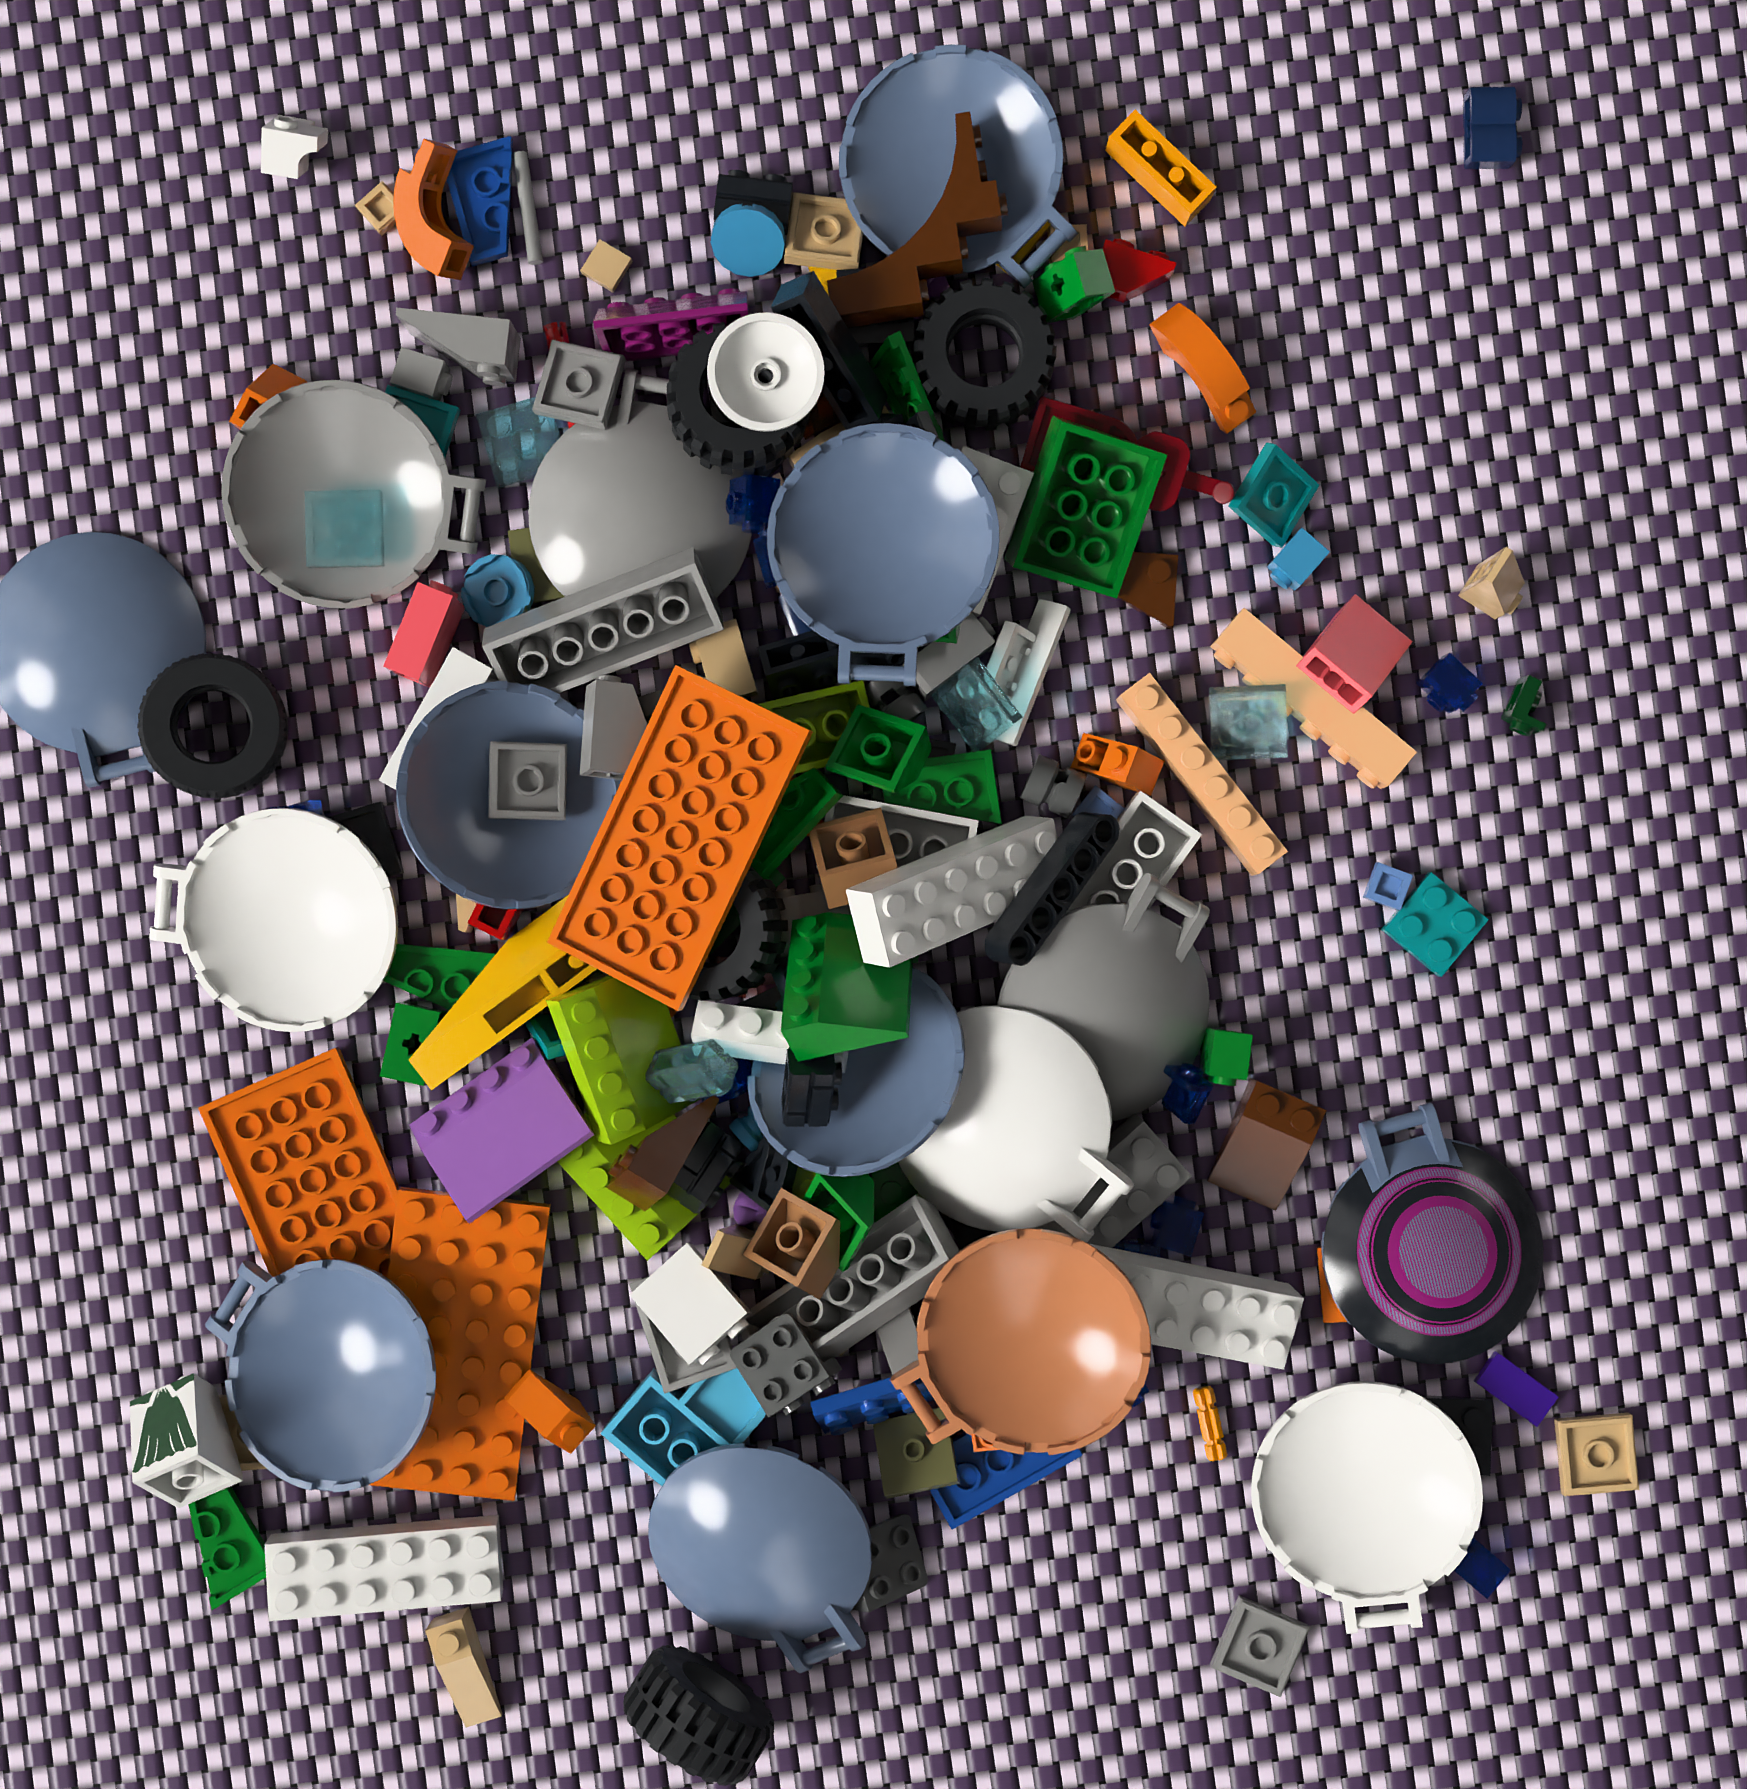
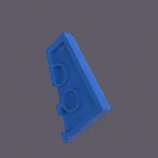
[447,136,513,266]

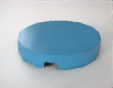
[711,203,785,277]
[461,554,534,627]

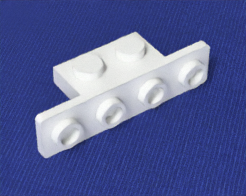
[978,599,1071,746]

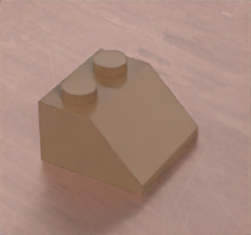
[809,808,898,909]
[743,1188,840,1300]

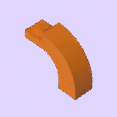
[394,139,474,280]
[1149,303,1256,434]

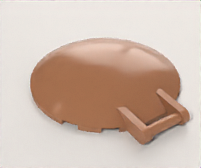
[890,1228,1151,1455]

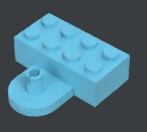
[601,1368,766,1486]

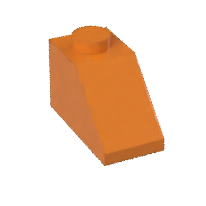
[504,1369,596,1454]

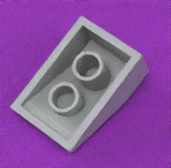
[396,307,521,386]
[629,1277,737,1394]

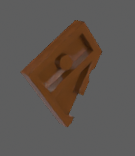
[1117,552,1178,628]

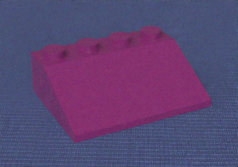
[593,288,750,362]

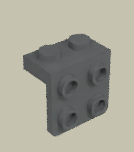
[730,1313,842,1418]
[852,1514,928,1613]

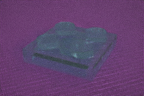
[476,397,561,488]
[304,490,384,568]
[932,657,1023,752]
[1209,684,1288,760]

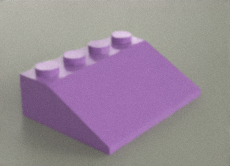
[409,1038,594,1224]

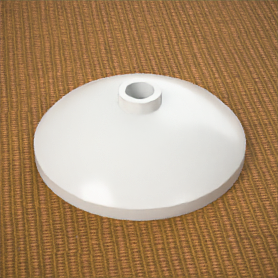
[707,312,824,432]

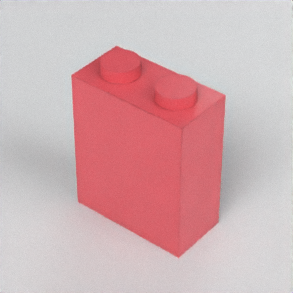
[383,580,465,688]
[1296,594,1413,714]

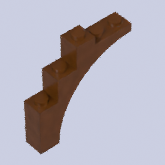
[827,111,1008,328]

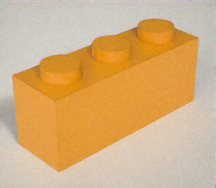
[1105,109,1217,227]

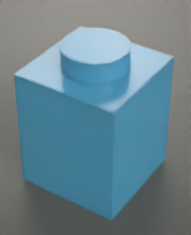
[1267,527,1330,591]

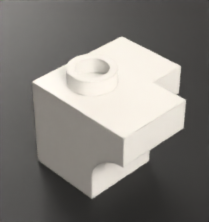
[261,115,328,179]

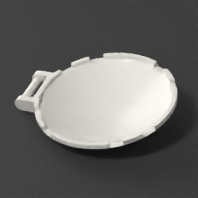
[149,808,398,1032]
[898,1005,1134,1243]
[1251,1381,1483,1634]

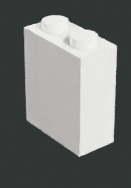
[629,1243,752,1365]

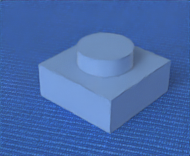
[1071,785,1125,819]
[1363,862,1413,911]

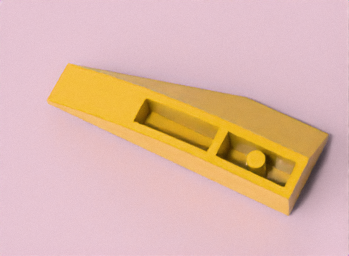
[409,895,597,1090]

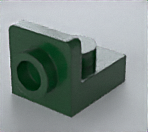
[1501,675,1547,737]

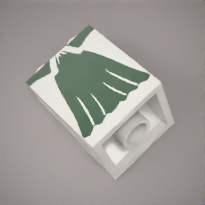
[130,1373,243,1508]

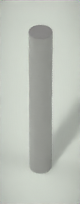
[513,151,543,265]

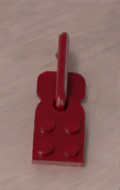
[1020,396,1235,511]

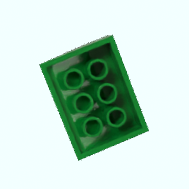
[1004,416,1167,599]
[781,912,913,1062]

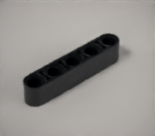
[984,812,1120,966]

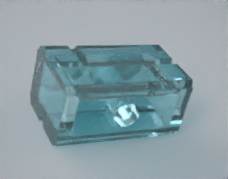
[645,1039,738,1104]

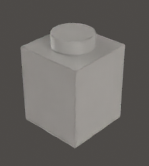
[390,347,453,401]

